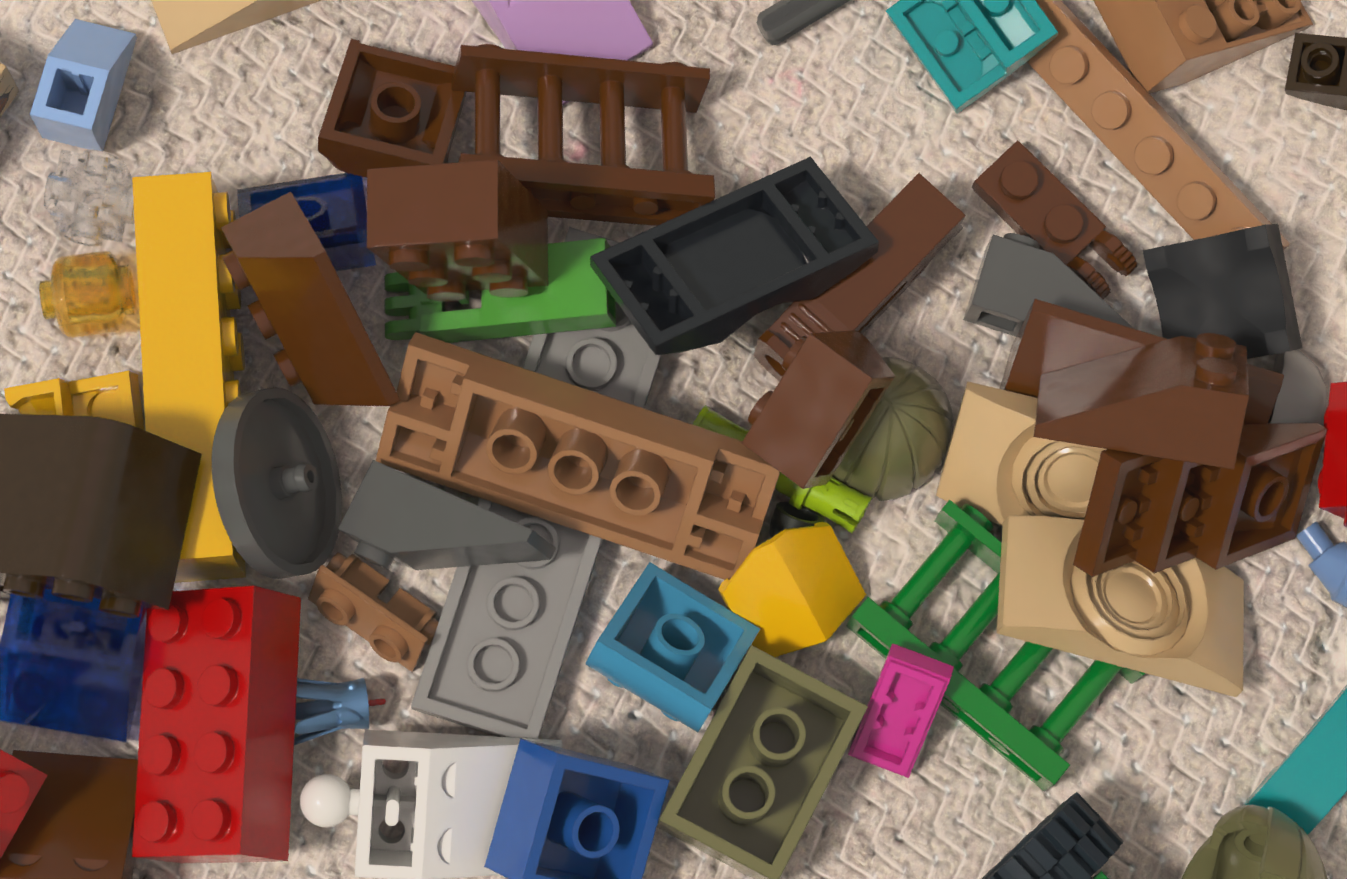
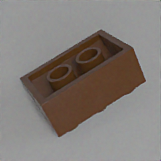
[221,192,401,406]

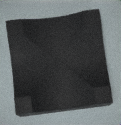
[1143,224,1303,359]

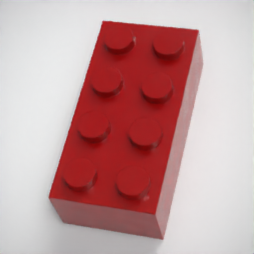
[132,585,301,864]

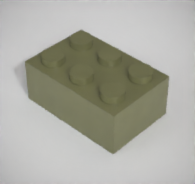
[657,645,868,879]

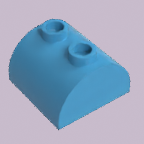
[586,562,760,733]

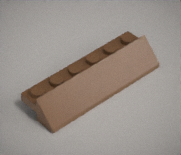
[375,332,780,580]

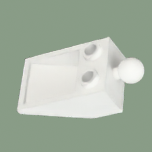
[300,729,562,879]

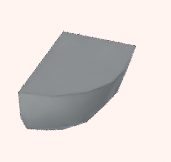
[1268,349,1327,427]

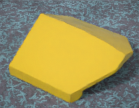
[718,522,866,657]

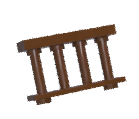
[451,44,715,226]

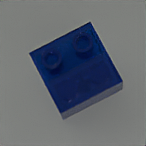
[0,589,147,743]

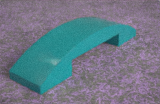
[1242,685,1347,835]

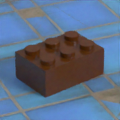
[367,160,548,301]

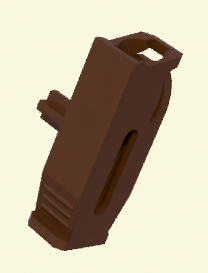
[754,173,966,382]

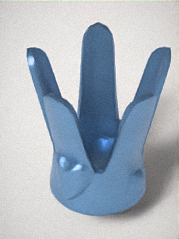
[294,678,386,745]

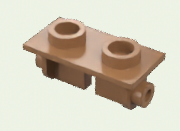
[308,552,439,672]

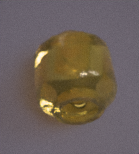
[39,251,137,338]

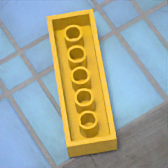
[132,172,246,583]

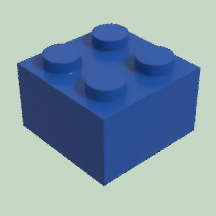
[484,738,670,879]

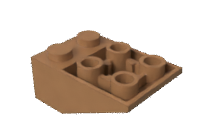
[1093,0,1313,94]

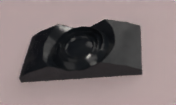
[590,156,879,355]

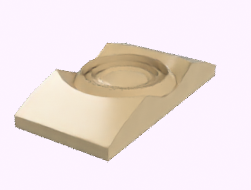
[936,381,1107,526]
[997,515,1244,697]

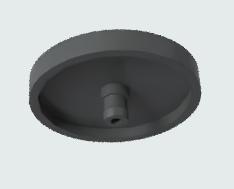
[212,387,342,579]

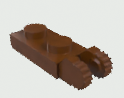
[972,140,1138,299]

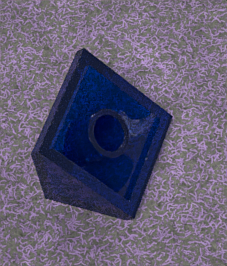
[237,173,376,271]

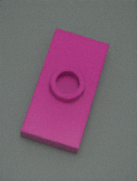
[848,643,954,778]

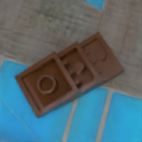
[1073,423,1327,577]

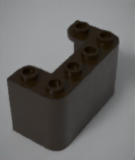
[0,414,202,618]

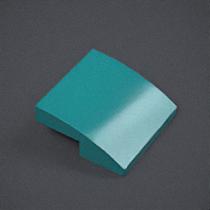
[886,0,1058,114]

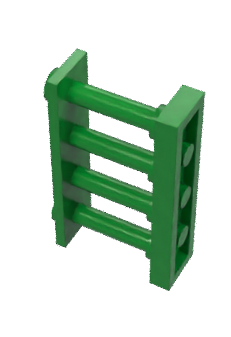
[846,500,1145,791]

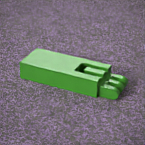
[384,238,616,343]

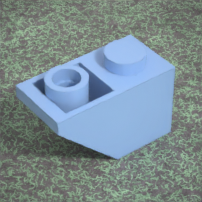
[30,19,137,153]

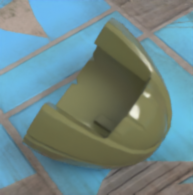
[832,357,954,501]
[1182,805,1328,879]

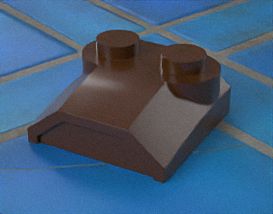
[318,38,467,178]

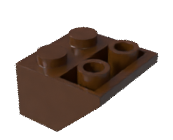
[742,330,895,489]

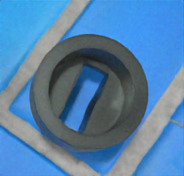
[769,502,825,538]

